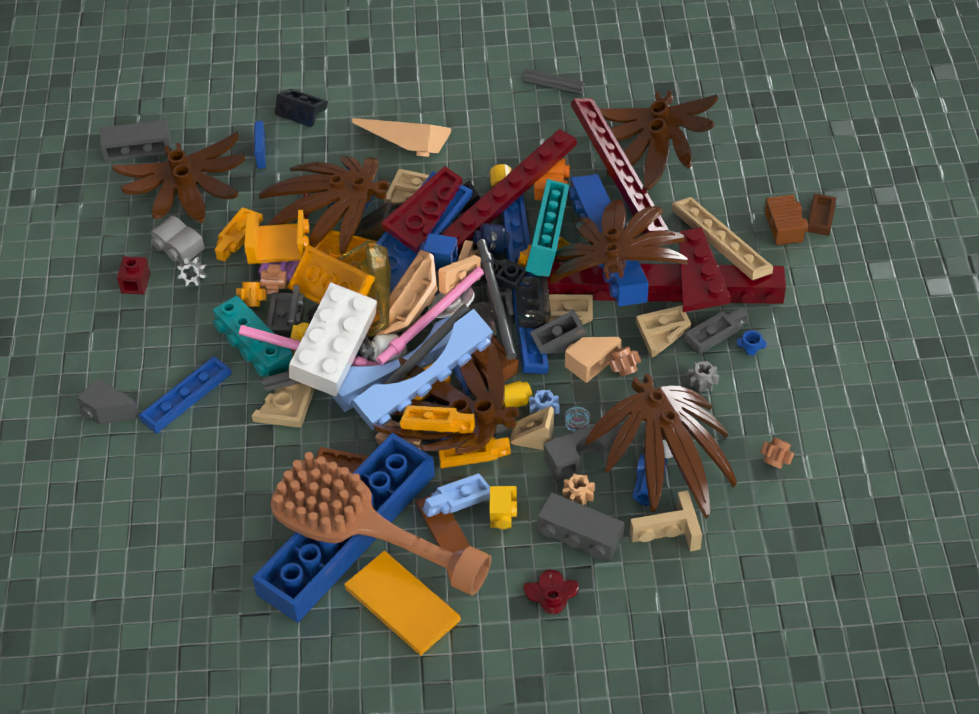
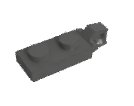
[684,307,748,355]

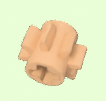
[562,474,595,505]

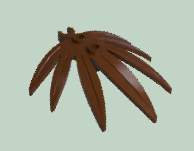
[599,90,718,191]
[112,131,245,223]
[259,156,390,256]
[550,199,689,285]
[373,342,519,453]
[585,374,737,518]

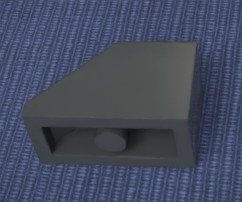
[530,310,588,354]
[77,378,139,424]

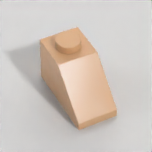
[565,337,621,383]

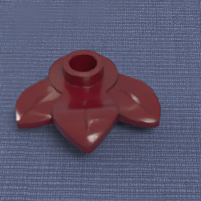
[523,569,579,614]

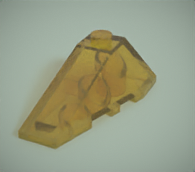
[336,240,391,337]

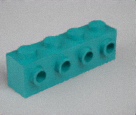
[213,295,293,377]

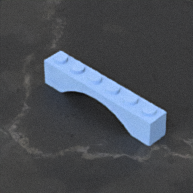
[353,309,493,430]
[332,316,453,412]

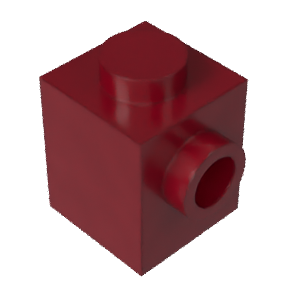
[117,256,151,295]

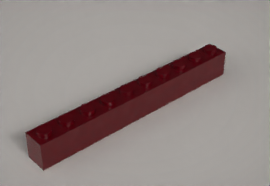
[541,262,786,304]

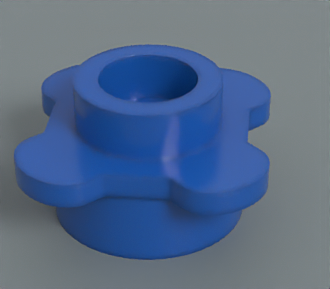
[737,330,767,356]

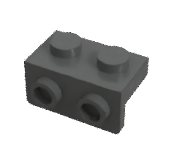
[267,285,305,337]

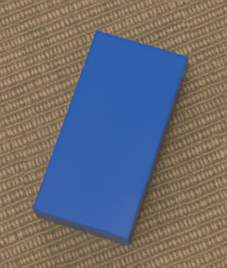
[254,121,266,169]

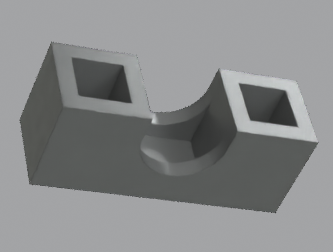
[544,424,628,482]

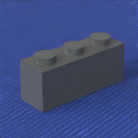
[100,119,172,162]
[537,493,625,561]

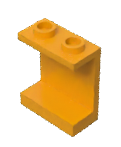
[244,210,310,264]

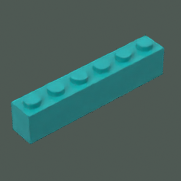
[525,179,569,277]

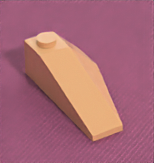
[352,118,451,157]

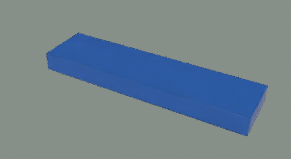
[138,356,232,434]

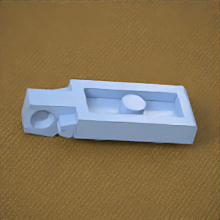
[422,473,490,517]

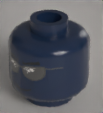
[473,223,509,255]

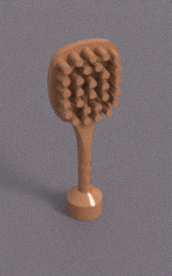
[271,452,492,596]

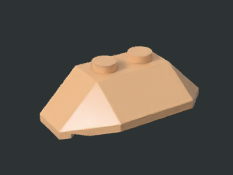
[368,250,438,336]

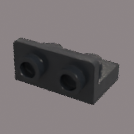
[275,88,328,127]

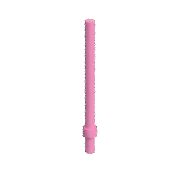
[376,267,484,366]
[239,325,380,367]

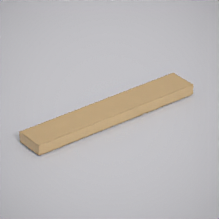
[671,197,773,280]

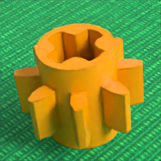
[236,282,266,307]

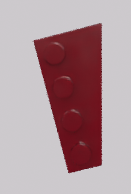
[381,166,462,253]
[679,227,731,312]

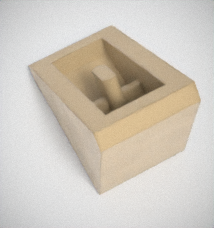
[509,406,554,450]

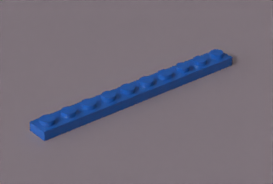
[501,194,549,374]

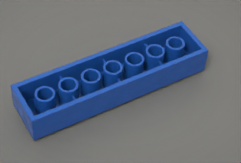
[252,433,435,623]

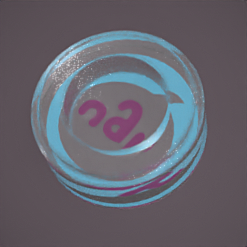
[565,407,590,432]

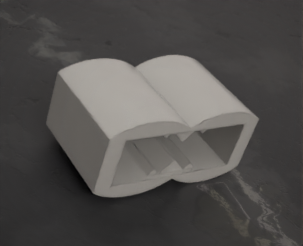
[150,216,205,265]

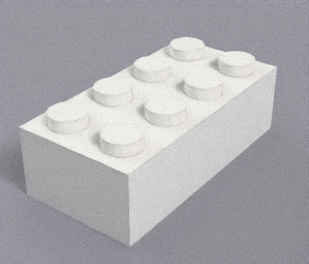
[289,283,377,397]

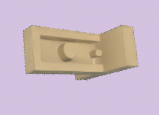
[630,491,702,551]

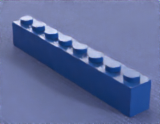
[568,174,648,306]

